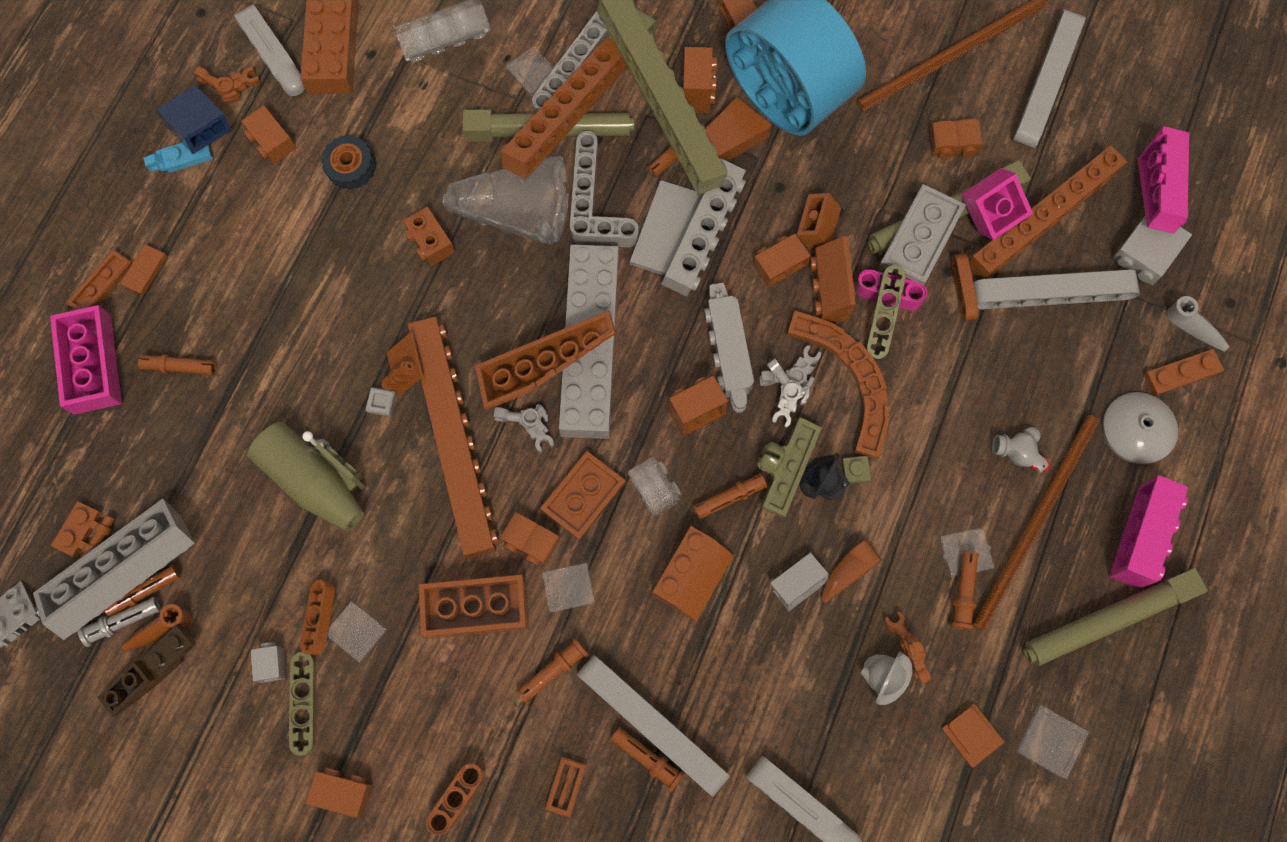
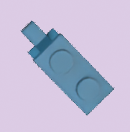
[144,143,213,173]

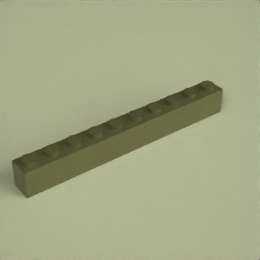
[597,0,727,195]

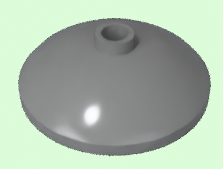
[1102,392,1178,464]

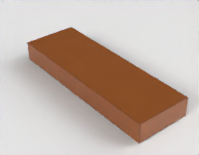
[66,249,132,310]

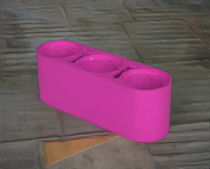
[855,270,927,311]

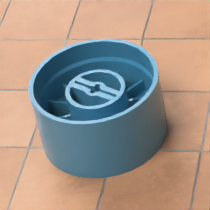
[725,0,866,136]

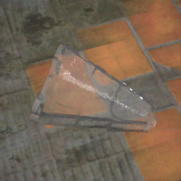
[443,156,568,245]

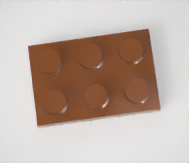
[540,451,626,541]

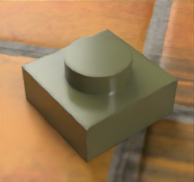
[842,456,871,484]

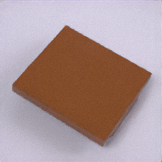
[941,703,1005,768]

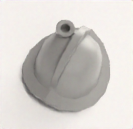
[860,651,912,705]

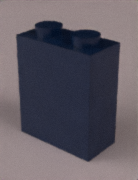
[156,86,232,154]

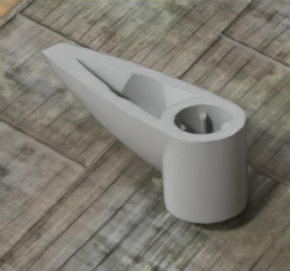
[1167,296,1230,352]

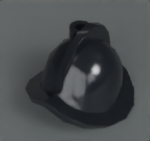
[799,452,850,500]

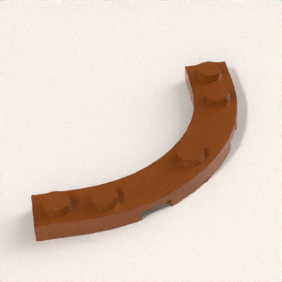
[787,311,890,460]

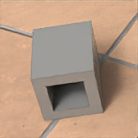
[251,642,287,683]

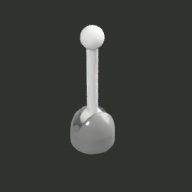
[303,431,332,454]

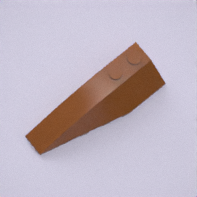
[475,310,616,410]

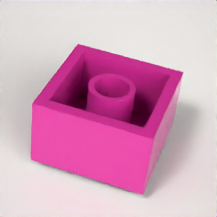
[961,168,1033,240]

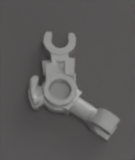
[759,345,821,389]
[767,358,809,427]
[494,404,554,453]

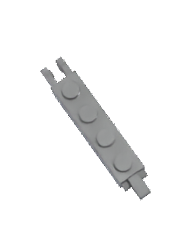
[704,283,754,414]

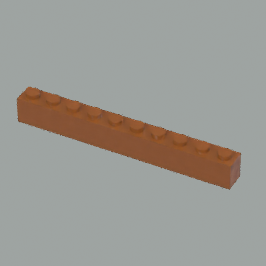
[408,317,499,560]

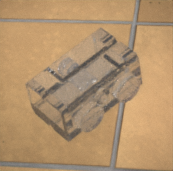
[628,457,681,517]

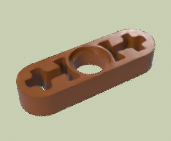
[951,254,978,321]
[300,579,335,656]

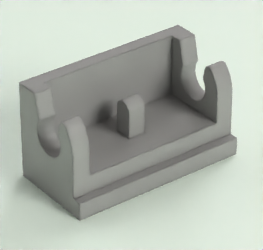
[770,553,828,611]

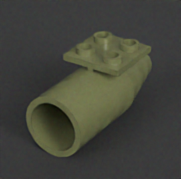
[247,422,365,532]

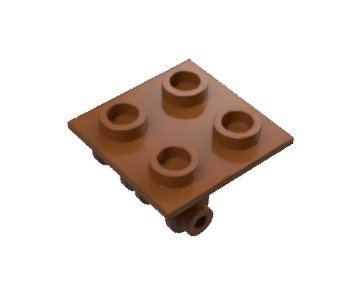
[381,332,423,397]

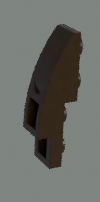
[97,624,197,717]

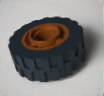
[321,135,376,190]

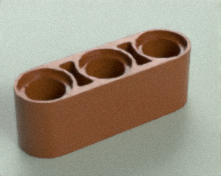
[426,764,486,835]

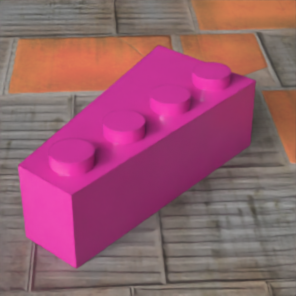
[1137,126,1189,234]

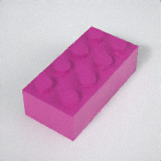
[50,305,122,415]
[1109,475,1188,589]

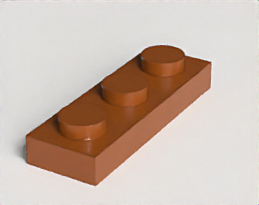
[1144,349,1224,396]

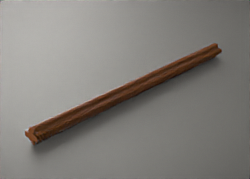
[857,0,1049,112]
[972,415,1100,632]

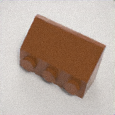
[809,236,856,323]
[652,526,734,622]

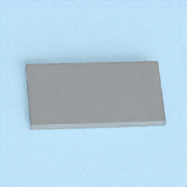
[630,180,703,276]
[880,184,966,286]

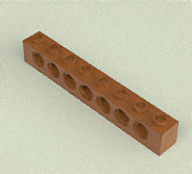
[501,37,627,179]
[969,145,1127,280]

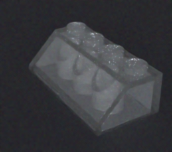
[392,0,491,62]

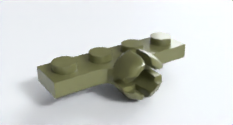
[758,417,822,518]

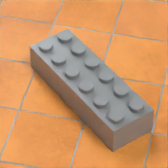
[33,499,195,640]

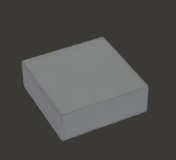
[365,388,396,417]

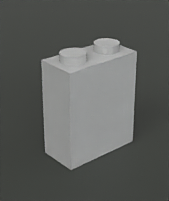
[1112,215,1192,286]

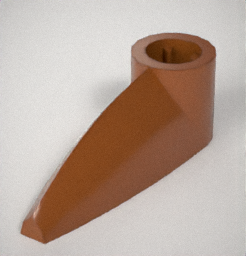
[821,540,882,604]
[121,604,192,651]

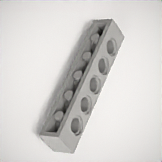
[661,158,746,297]

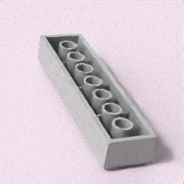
[559,245,619,439]

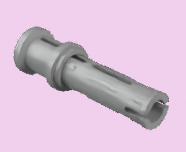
[77,597,161,647]

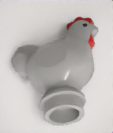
[992,427,1051,473]

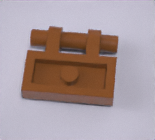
[51,501,115,558]

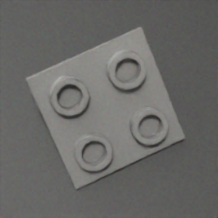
[0,581,41,648]

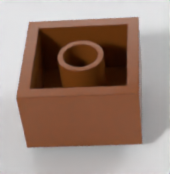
[683,47,717,113]
[669,376,728,437]

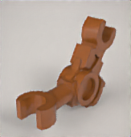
[193,66,261,104]
[885,611,931,684]

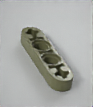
[866,265,906,359]
[289,652,317,756]

